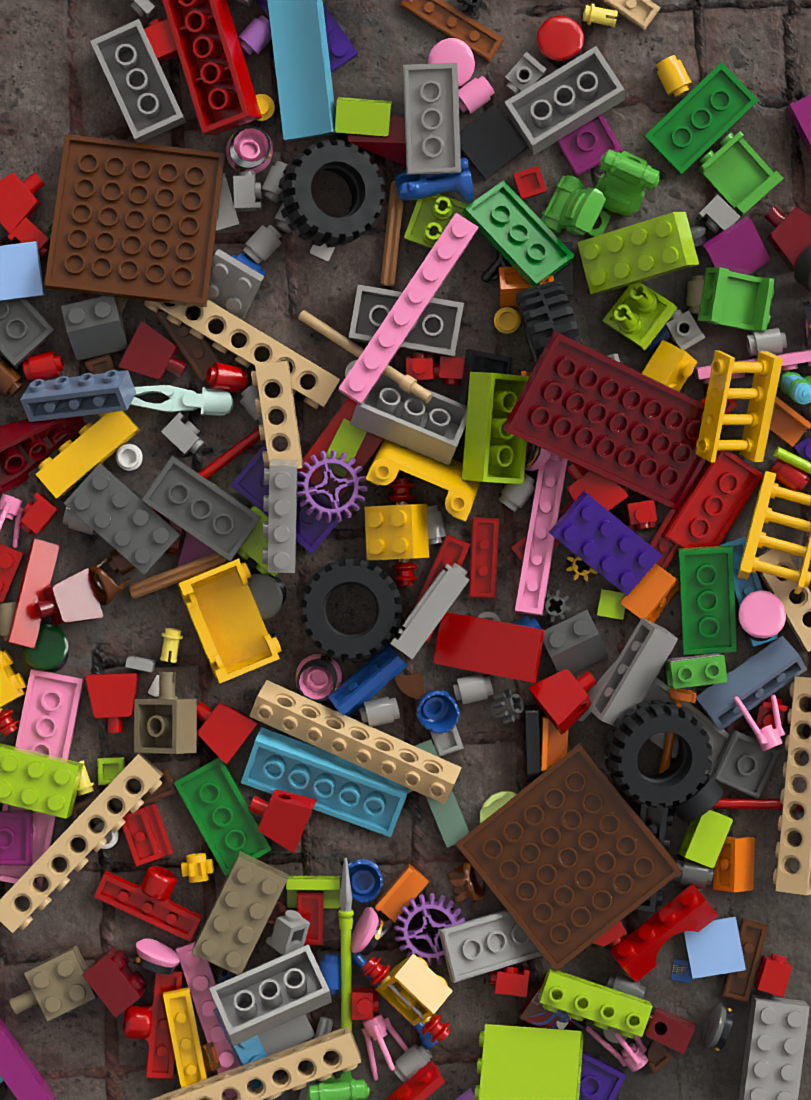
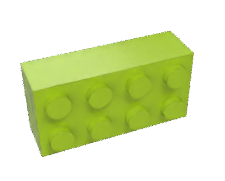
[577,212,699,294]
[462,372,529,484]
[0,743,84,819]

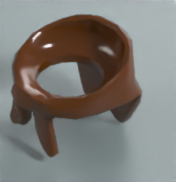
[88,557,131,606]
[447,861,485,903]

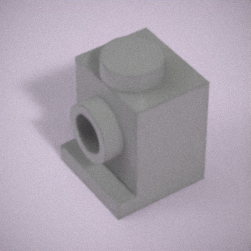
[504,52,547,95]
[233,171,262,212]
[696,194,740,234]
[665,309,705,350]
[161,412,204,455]
[266,910,310,955]

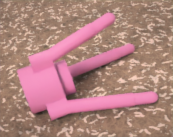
[0,494,23,549]
[734,695,785,752]
[361,1014,409,1081]
[585,1026,649,1072]

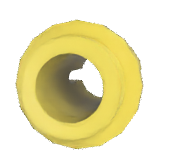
[582,3,617,27]
[160,628,183,663]
[77,761,94,796]

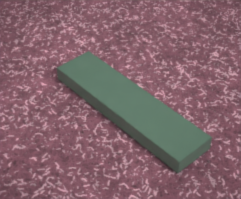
[414,739,470,848]

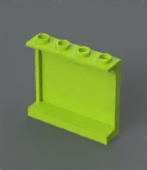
[475,1024,584,1100]

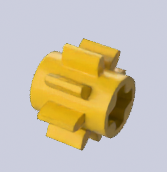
[566,556,597,581]
[181,853,214,883]

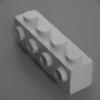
[263,459,298,573]
[588,618,678,727]

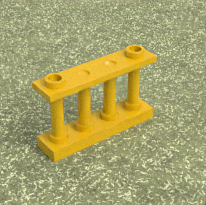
[696,350,783,462]
[737,471,811,594]

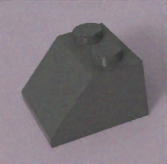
[61,296,129,361]
[543,609,609,674]

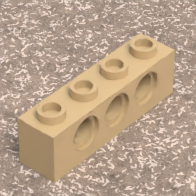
[251,361,303,469]
[755,548,811,652]

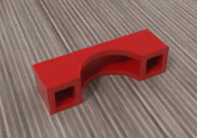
[610,884,719,983]

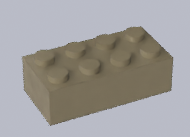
[192,851,288,975]

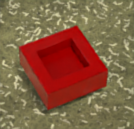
[513,165,547,200]

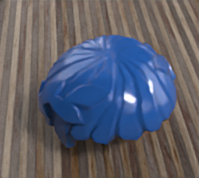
[416,690,460,734]
[340,859,383,903]

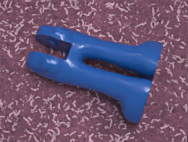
[395,158,474,202]

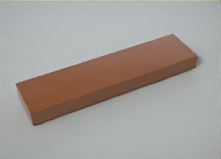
[400,0,504,63]

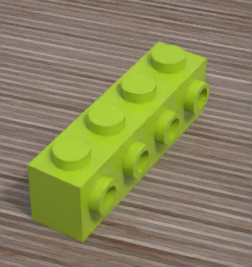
[538,967,653,1038]

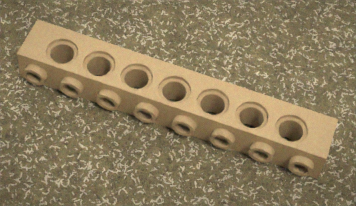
[143,300,341,409]
[773,676,811,895]
[249,680,462,804]
[0,753,163,933]
[150,1026,361,1100]

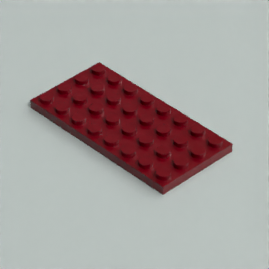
[502,331,725,511]

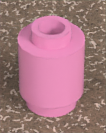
[459,76,495,114]

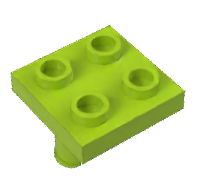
[404,194,469,249]
[602,282,678,351]

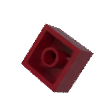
[82,946,146,1018]

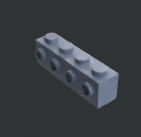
[20,370,136,422]
[696,636,807,731]

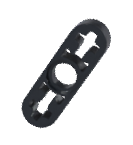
[524,704,541,782]

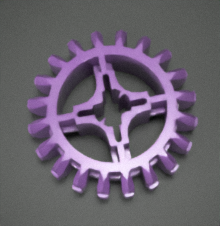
[297,450,367,523]
[394,893,465,966]

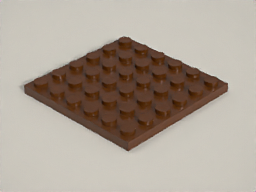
[44,134,225,307]
[456,743,683,972]

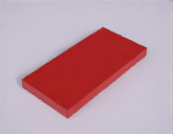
[297,397,384,500]
[662,451,764,548]
[433,612,545,683]

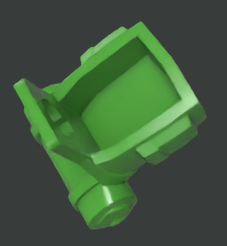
[595,149,660,217]
[541,175,610,237]
[307,1070,369,1100]

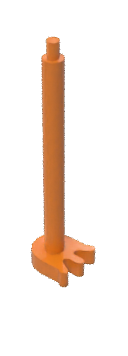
[659,688,697,773]

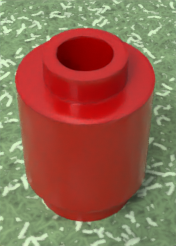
[23,351,64,382]
[206,362,247,393]
[769,458,810,491]

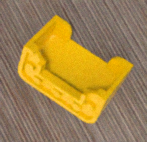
[366,439,481,522]
[177,559,282,683]

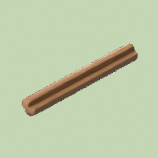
[380,181,403,287]
[129,552,229,599]

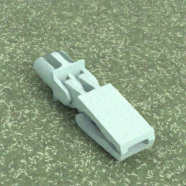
[130,385,234,416]

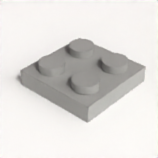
[208,249,265,320]

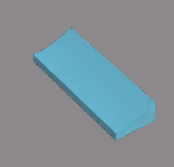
[267,0,338,141]
[241,727,409,837]

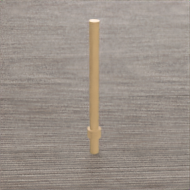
[298,310,433,403]

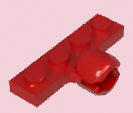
[94,866,202,942]
[123,970,183,1079]
[385,1060,445,1100]

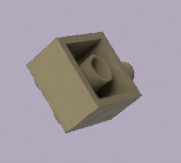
[134,672,197,754]
[10,945,98,1022]

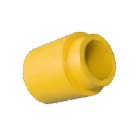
[656,55,692,97]

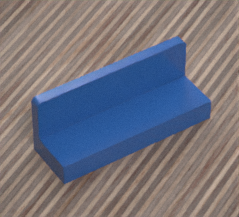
[328,645,406,717]

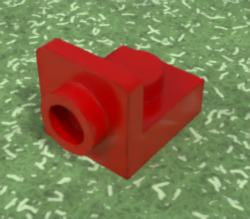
[755,697,789,730]

